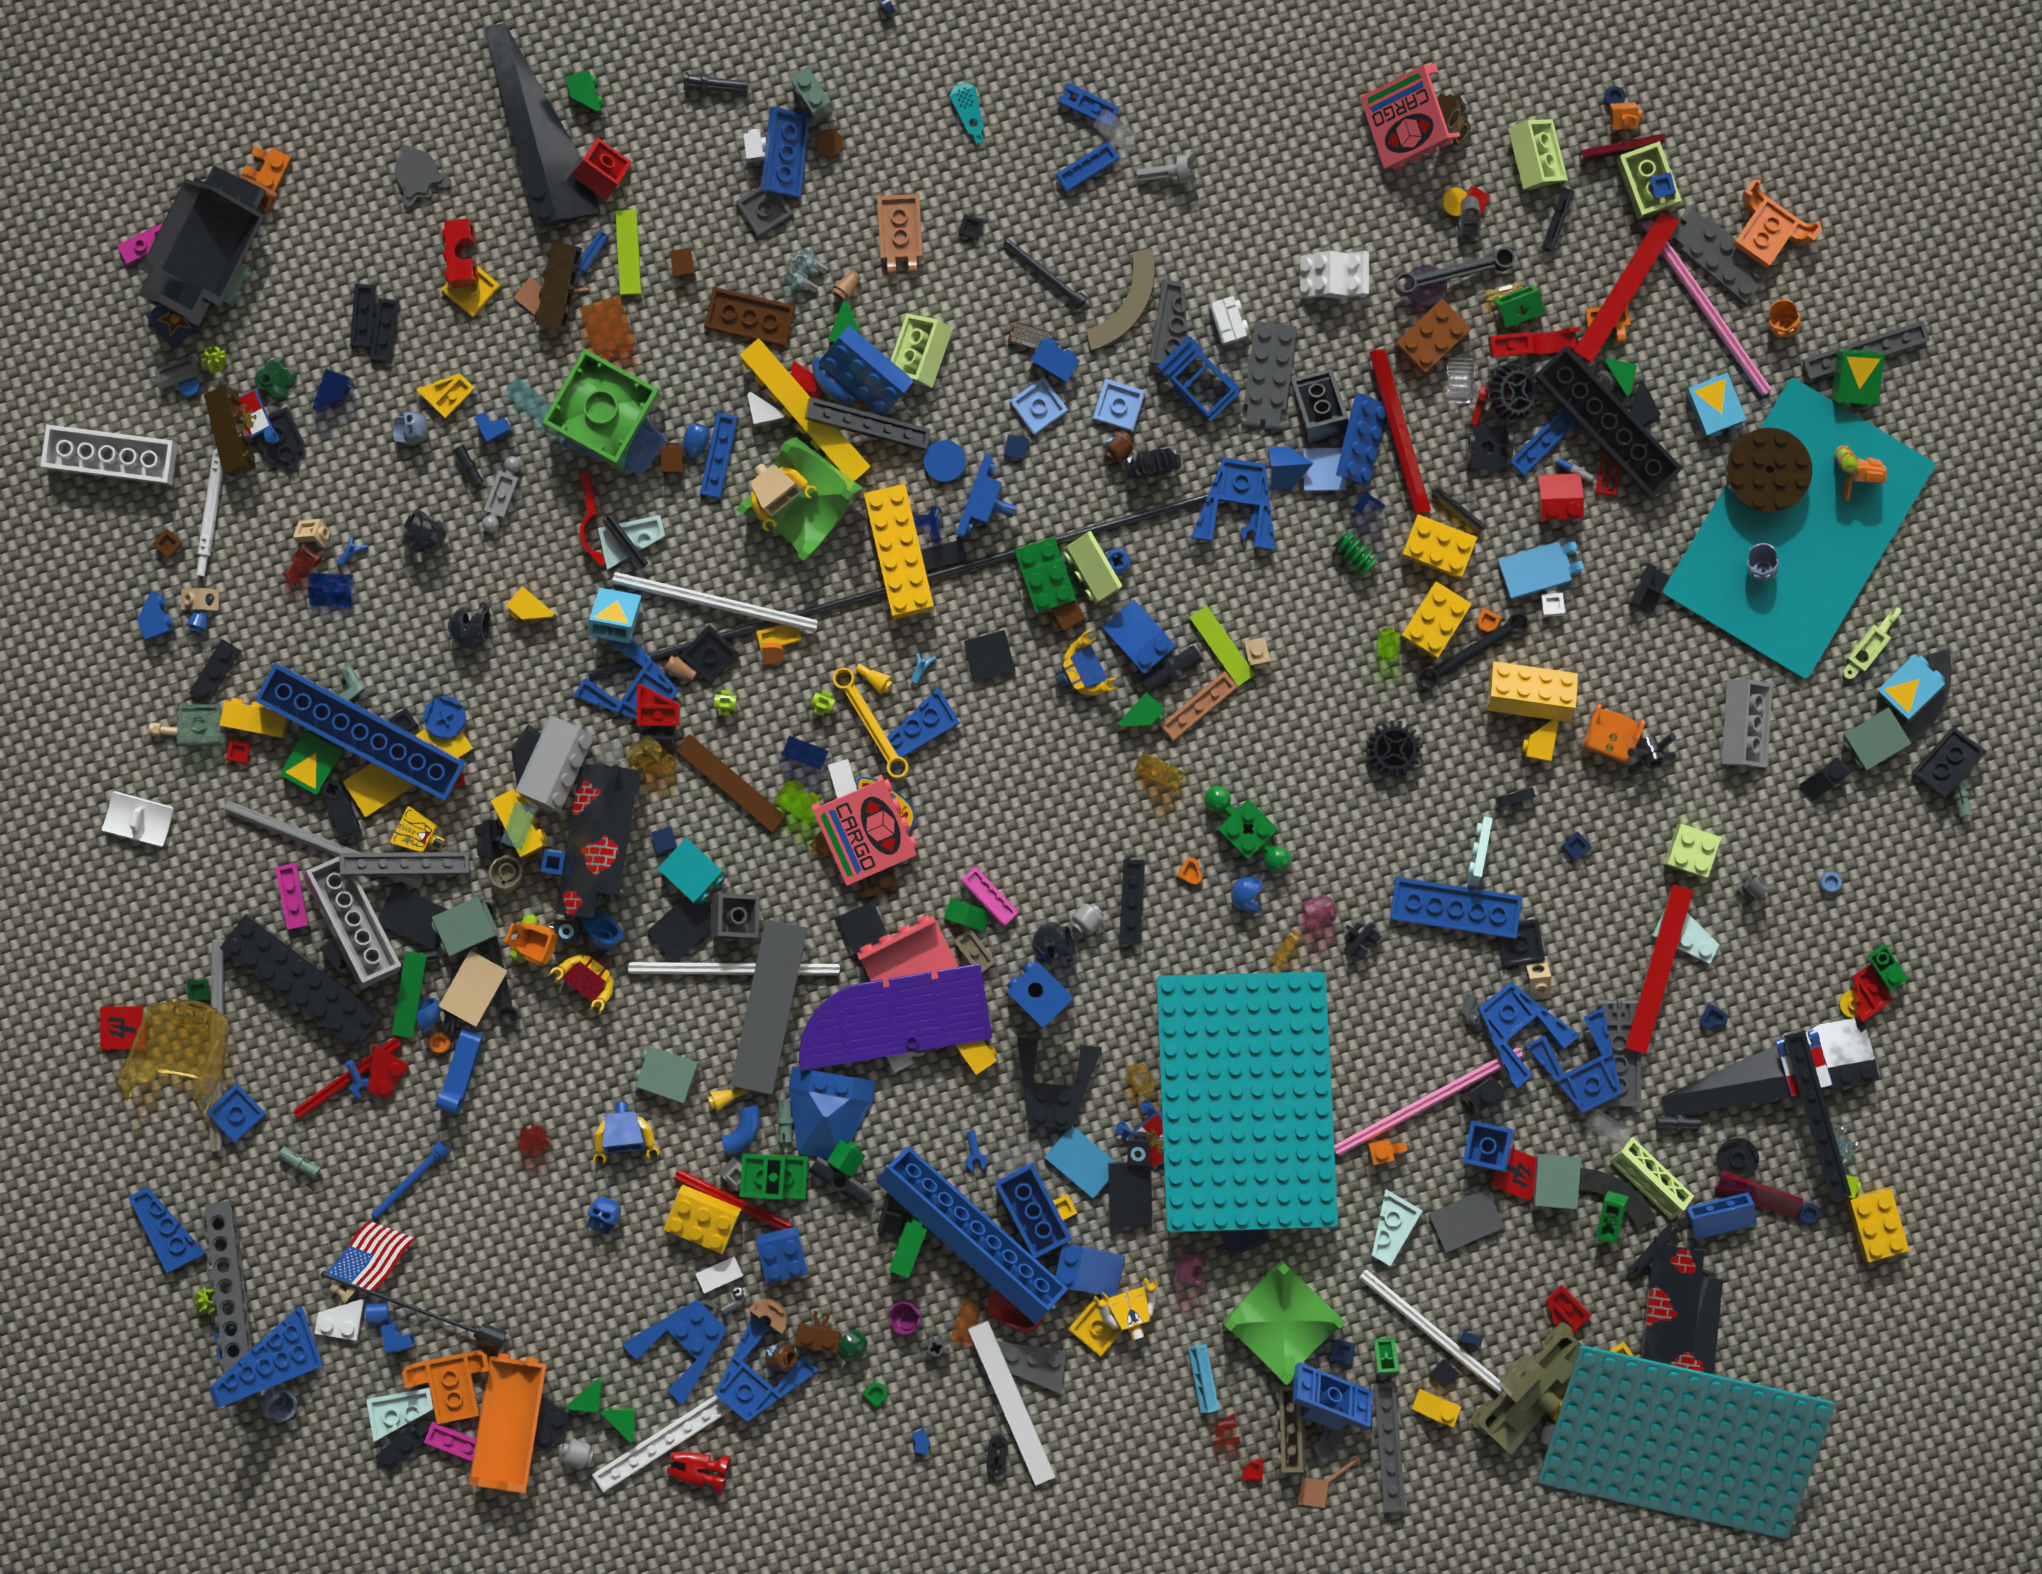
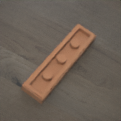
[1159,671,1238,741]

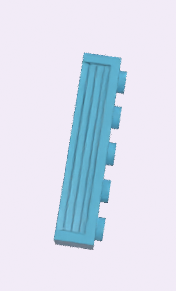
[1188,1344,1219,1413]

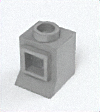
[718,1157,742,1191]

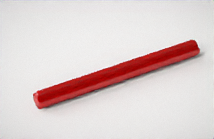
[293,1038,402,1119]
[674,1169,791,1230]

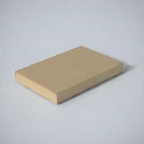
[439,950,508,1027]

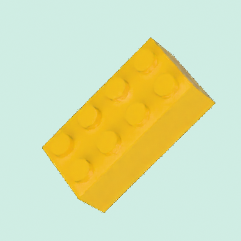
[1487,662,1578,722]

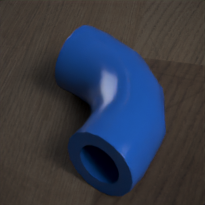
[812,356,856,407]
[722,1105,760,1157]

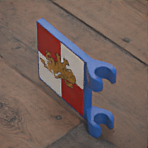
[239,389,279,444]
[1775,1030,1833,1097]
[1115,1100,1164,1169]

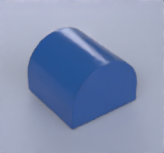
[365,1301,390,1325]

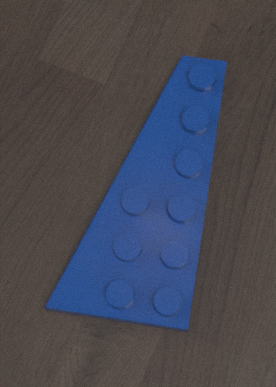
[208,1306,323,1408]

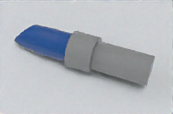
[1555,459,1593,483]

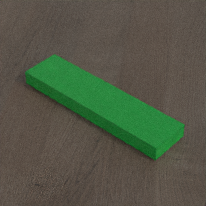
[392,951,427,1038]

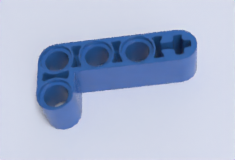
[435,1028,484,1115]

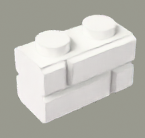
[1209,296,1249,346]

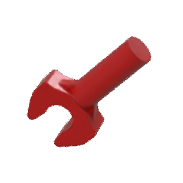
[1470,386,1489,426]

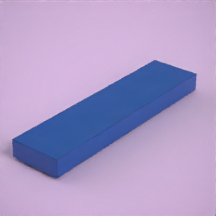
[1510,409,1576,477]
[699,412,738,500]

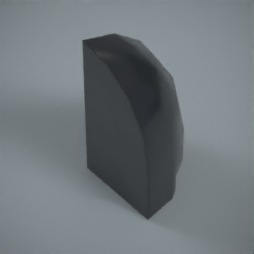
[639,726,676,755]

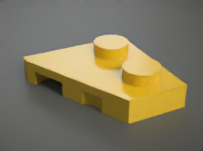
[416,373,476,419]

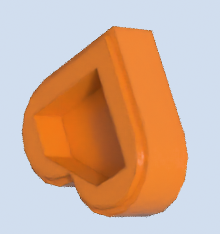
[1176,858,1203,885]

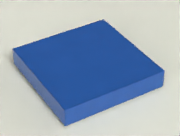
[205,1083,266,1143]

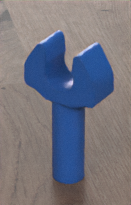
[1240,506,1259,543]
[345,1060,371,1099]
[965,1130,987,1171]

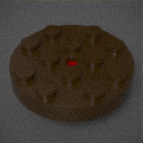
[1725,428,1812,514]

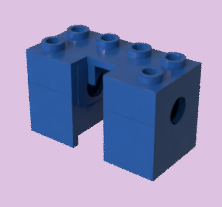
[1007,961,1074,1028]

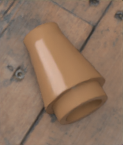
[832,270,861,302]
[663,656,697,682]

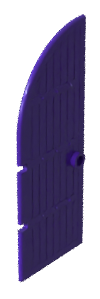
[799,963,993,1071]

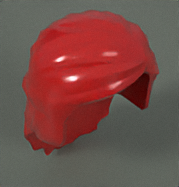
[987,1291,1044,1332]

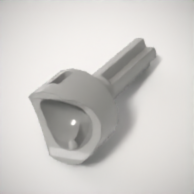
[1137,153,1197,184]

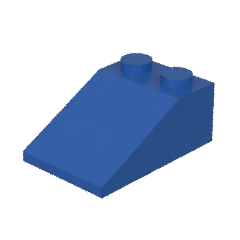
[1102,600,1176,675]
[1055,1243,1125,1297]

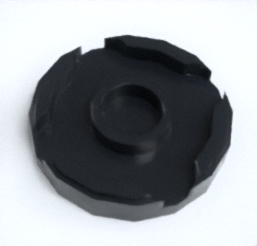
[1716,1137,1759,1179]

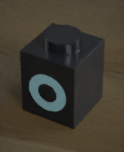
[549,919,581,943]
[1127,1131,1152,1166]

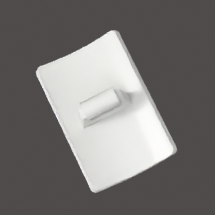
[102,791,174,847]

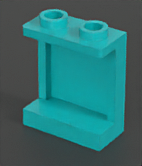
[657,838,726,905]

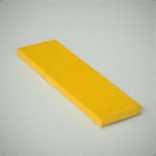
[343,728,474,817]

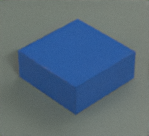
[1649,172,1676,199]

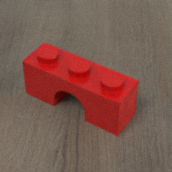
[442,218,478,288]

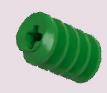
[1332,531,1378,577]

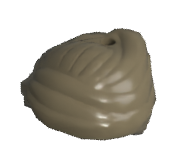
[488,854,524,896]

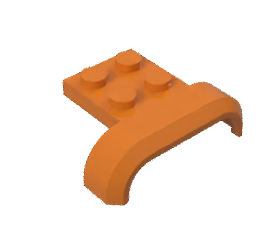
[1733,179,1822,269]
[402,1350,490,1424]

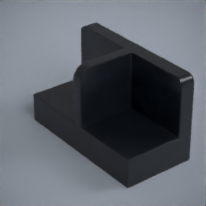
[1629,563,1669,613]
[877,1192,905,1236]

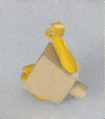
[751,464,818,531]

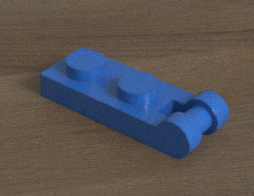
[1057,83,1120,128]

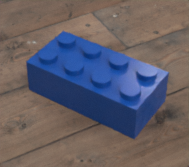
[818,325,914,417]
[995,1161,1072,1258]

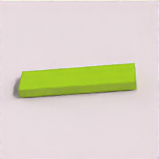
[615,210,642,296]
[1189,605,1255,686]

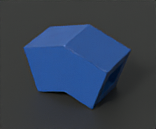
[912,1428,930,1454]

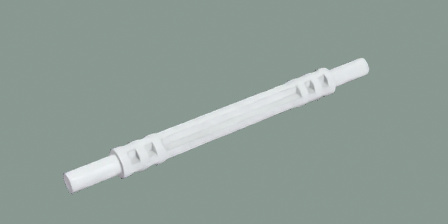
[196,446,223,577]

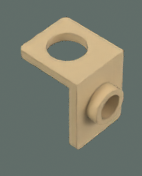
[181,588,219,611]
[1526,961,1551,1000]

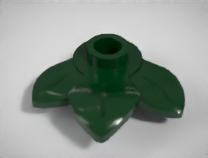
[255,357,297,399]

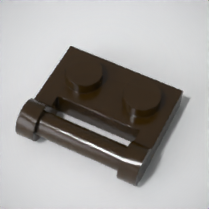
[859,866,899,899]

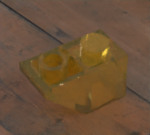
[626,735,677,777]
[1133,752,1186,792]

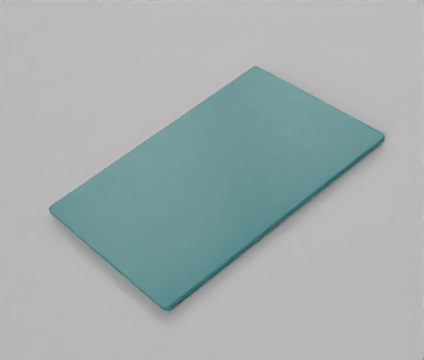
[1662,378,1935,679]
[1156,972,1338,1232]
[1538,1345,1835,1539]

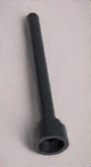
[1003,239,1088,310]

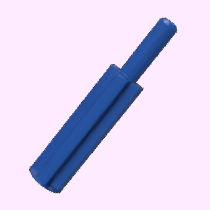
[576,230,610,282]

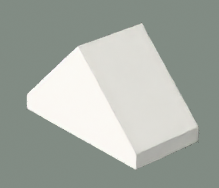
[748,392,786,427]

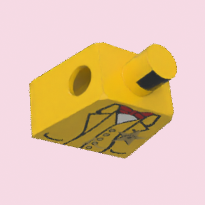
[390,806,445,852]

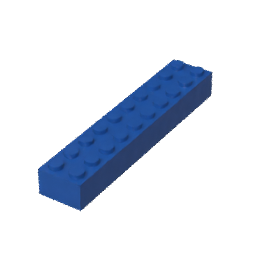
[254,663,467,801]
[876,1146,1068,1324]

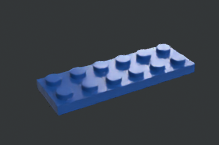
[1389,877,1523,939]

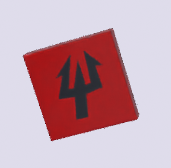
[100,1006,144,1049]
[1490,1148,1536,1201]

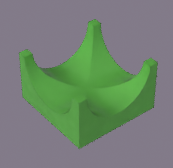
[542,349,663,472]
[736,437,863,561]
[1222,1259,1346,1385]

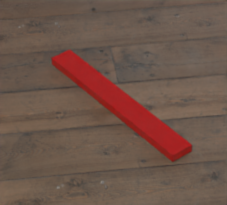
[1573,210,1680,364]
[1369,349,1431,514]
[1625,884,1694,1054]

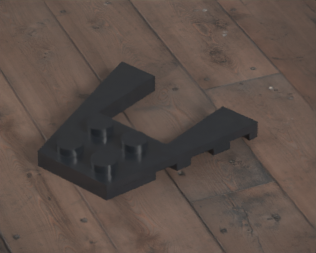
[1017,1037,1102,1130]

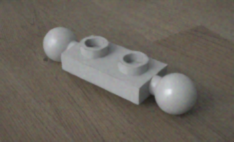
[482,456,521,533]

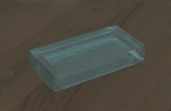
[501,802,537,849]

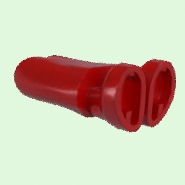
[666,1452,731,1496]

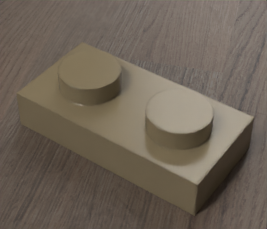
[954,928,996,972]

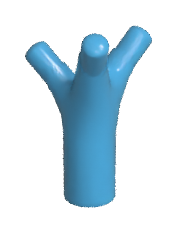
[910,653,937,684]

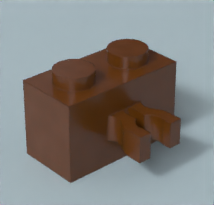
[794,1310,841,1353]

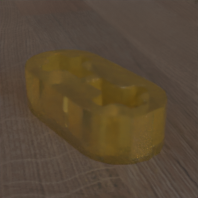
[1270,929,1301,967]

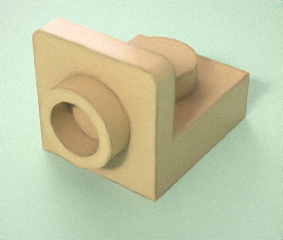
[293,519,330,548]
[1244,637,1271,669]

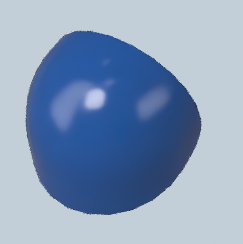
[416,998,440,1034]

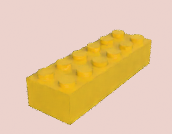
[864,484,935,620]

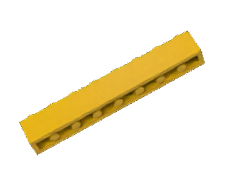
[740,338,871,481]

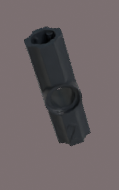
[1139,645,1203,694]
[808,1156,872,1206]

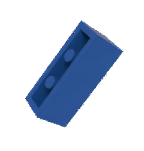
[1686,1192,1757,1240]

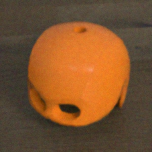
[1769,299,1801,338]

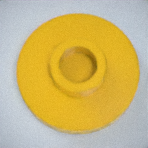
[1442,188,1467,216]
[1839,990,1857,1018]

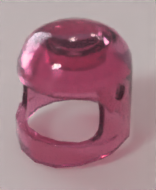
[1301,895,1338,933]
[1174,1252,1207,1288]

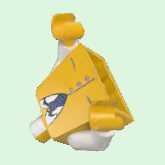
[1093,1277,1158,1341]

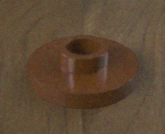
[815,129,843,157]

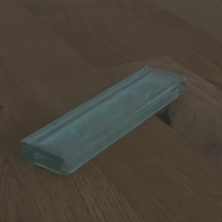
[504,376,567,448]

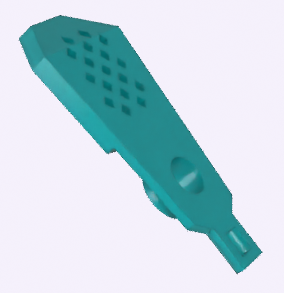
[949,82,984,144]

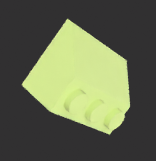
[1508,119,1568,189]
[891,313,953,388]
[1064,531,1122,604]

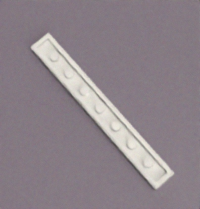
[968,1321,1055,1486]
[592,1396,732,1493]

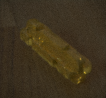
[1484,281,1525,303]

